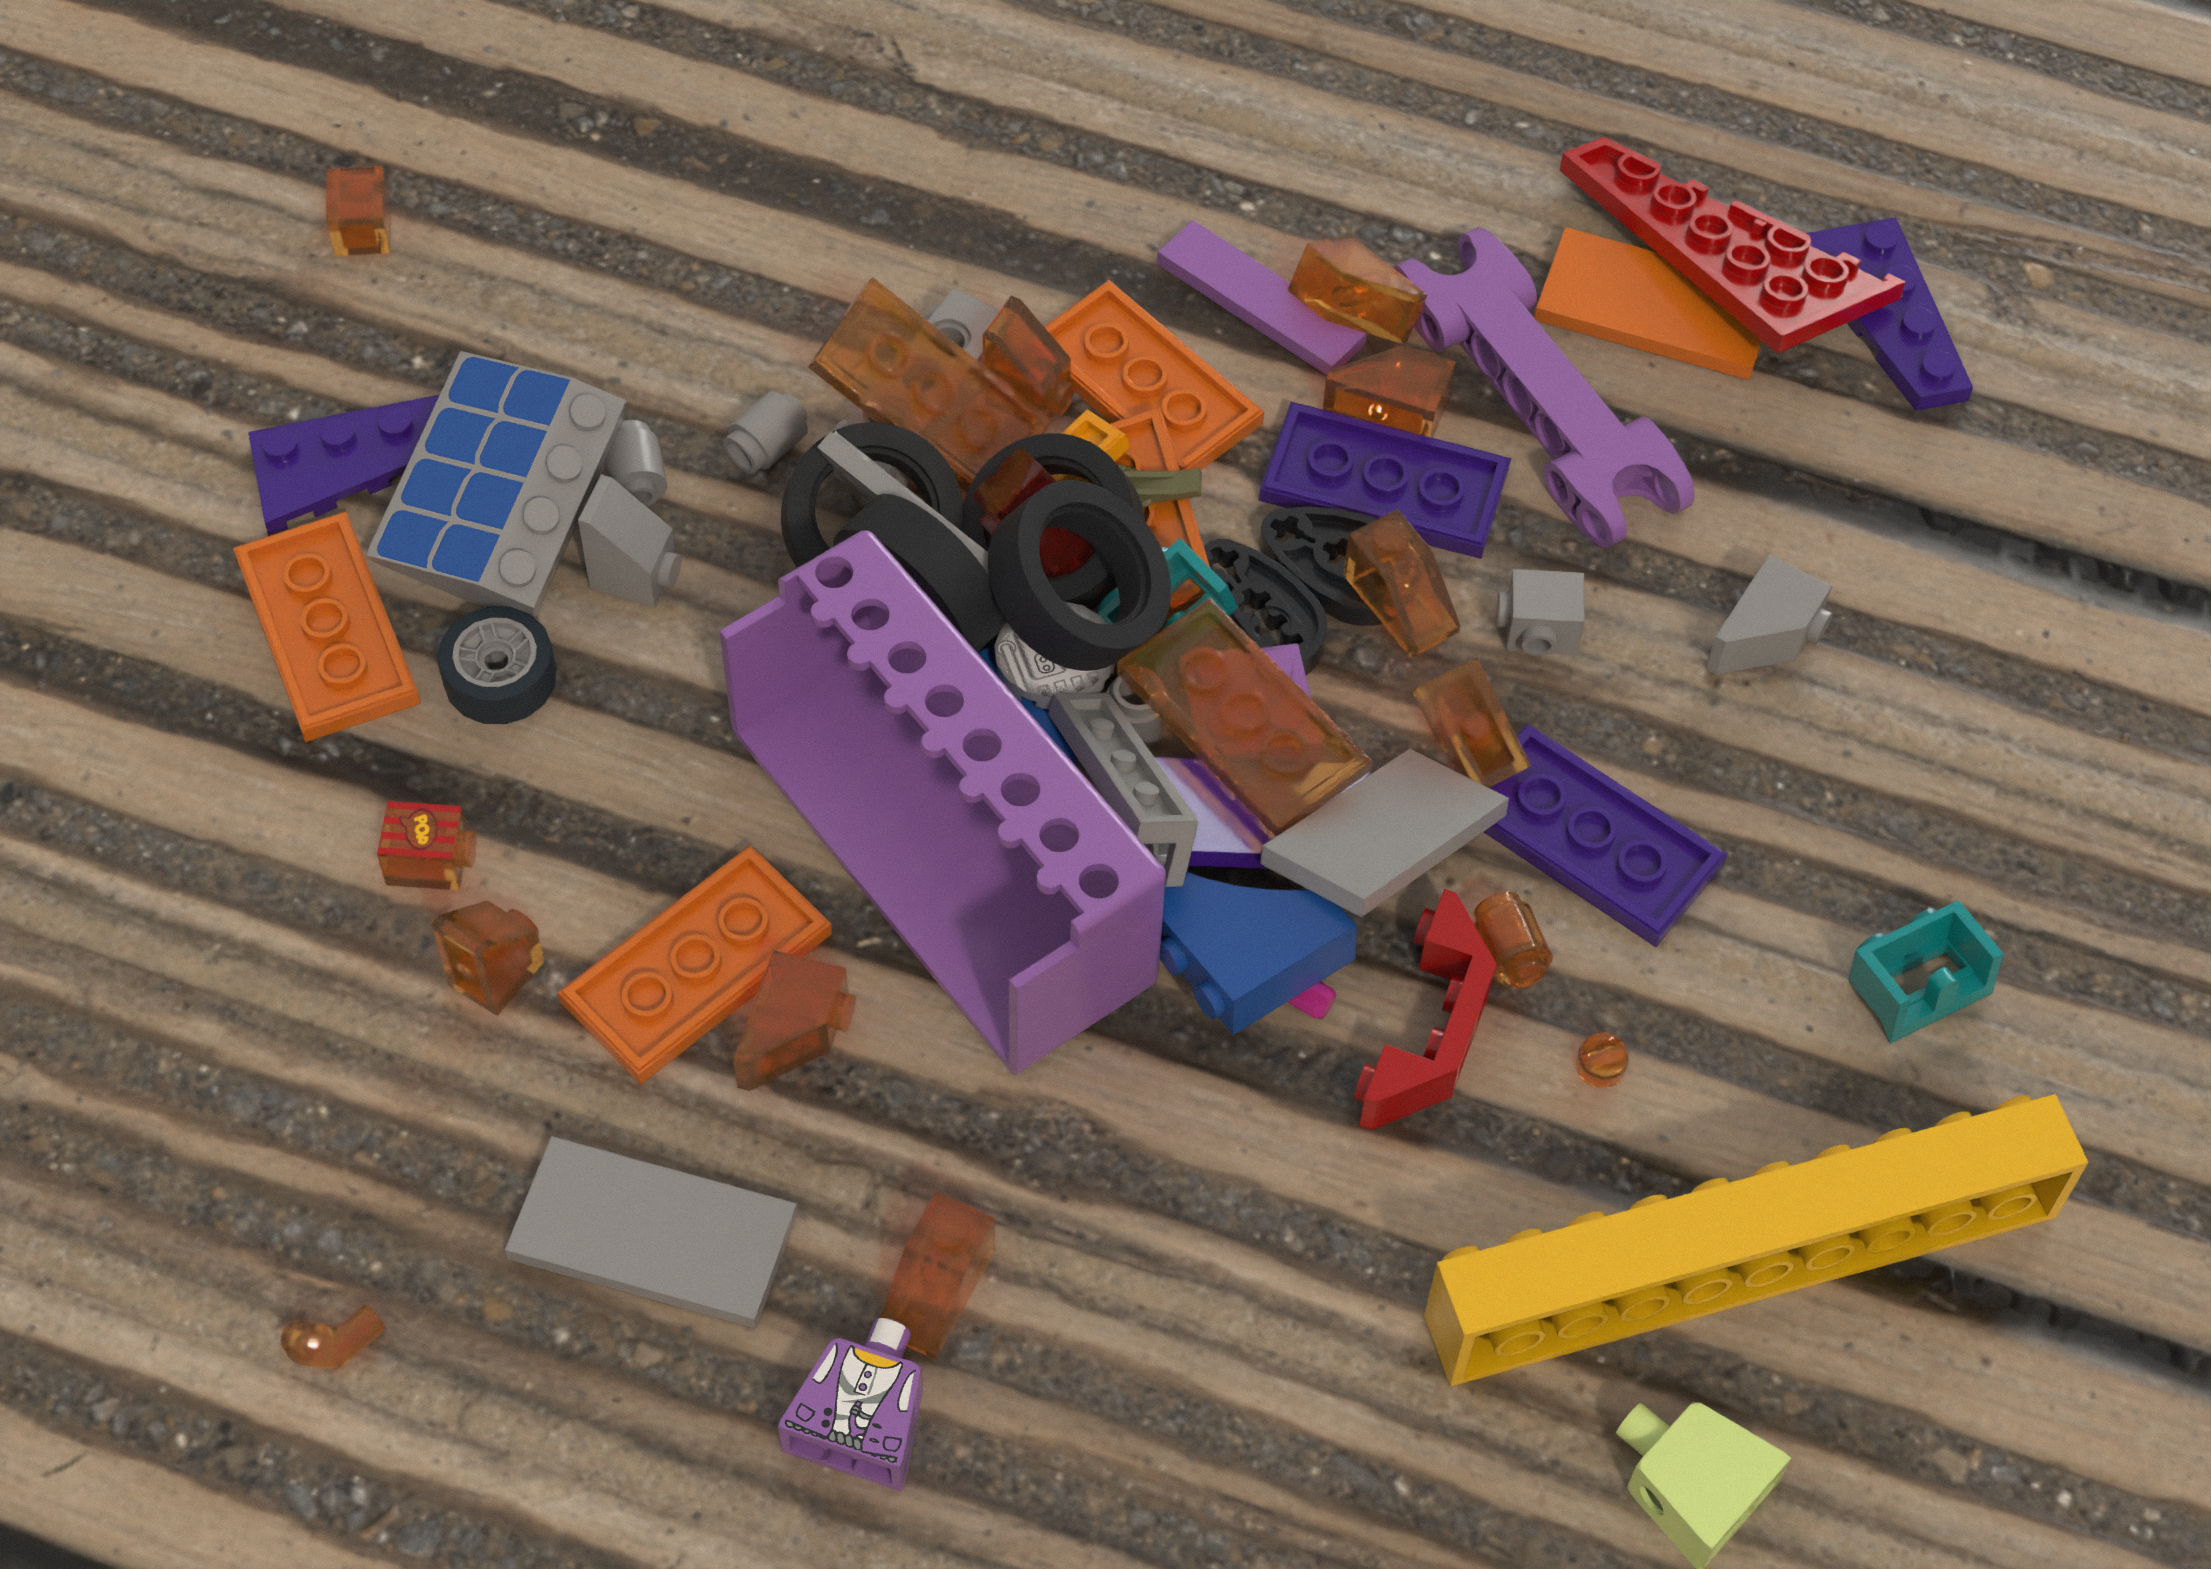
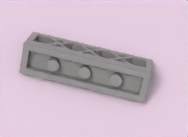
[1048,693,1199,887]

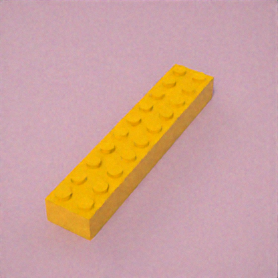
[1424,1094,2089,1387]

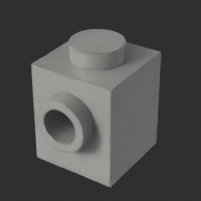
[1496,569,1585,656]

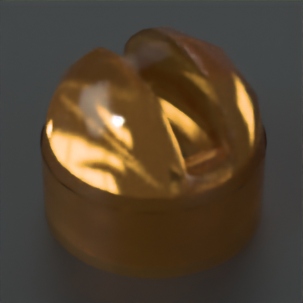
[1576,1032,1629,1088]

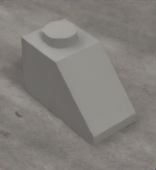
[578,474,682,608]
[1705,555,1833,675]

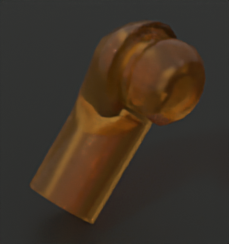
[281,1304,386,1369]

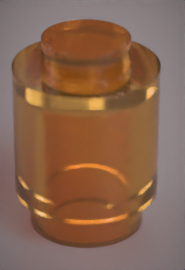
[1473,892,1553,988]

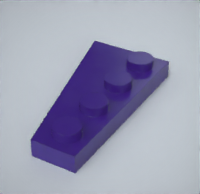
[1806,217,1973,411]
[248,394,440,536]

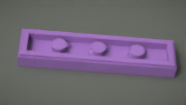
[1157,220,1367,378]

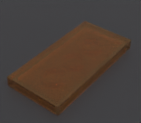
[808,277,1052,492]
[1117,598,1372,837]

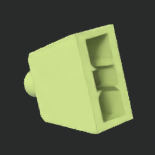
[1616,1402,1791,1569]

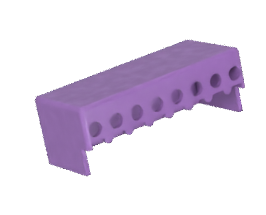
[720,530,1166,1075]

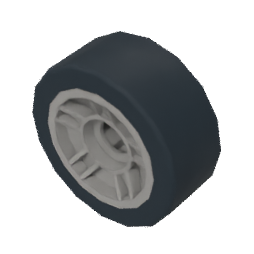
[438,607,557,724]

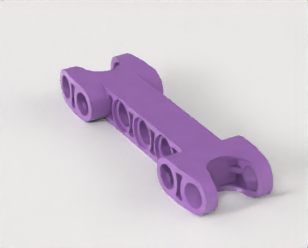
[1392,227,1695,548]

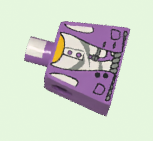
[778,1318,923,1492]

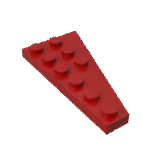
[1559,137,1906,354]

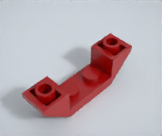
[1354,889,1497,1130]

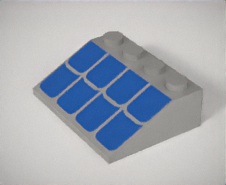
[365,351,627,618]

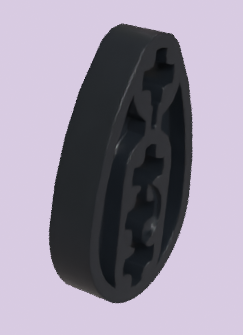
[1259,506,1421,626]
[1204,539,1327,675]

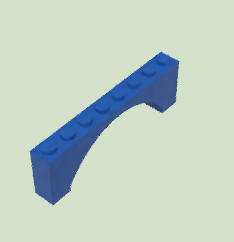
[978,644,1357,1035]

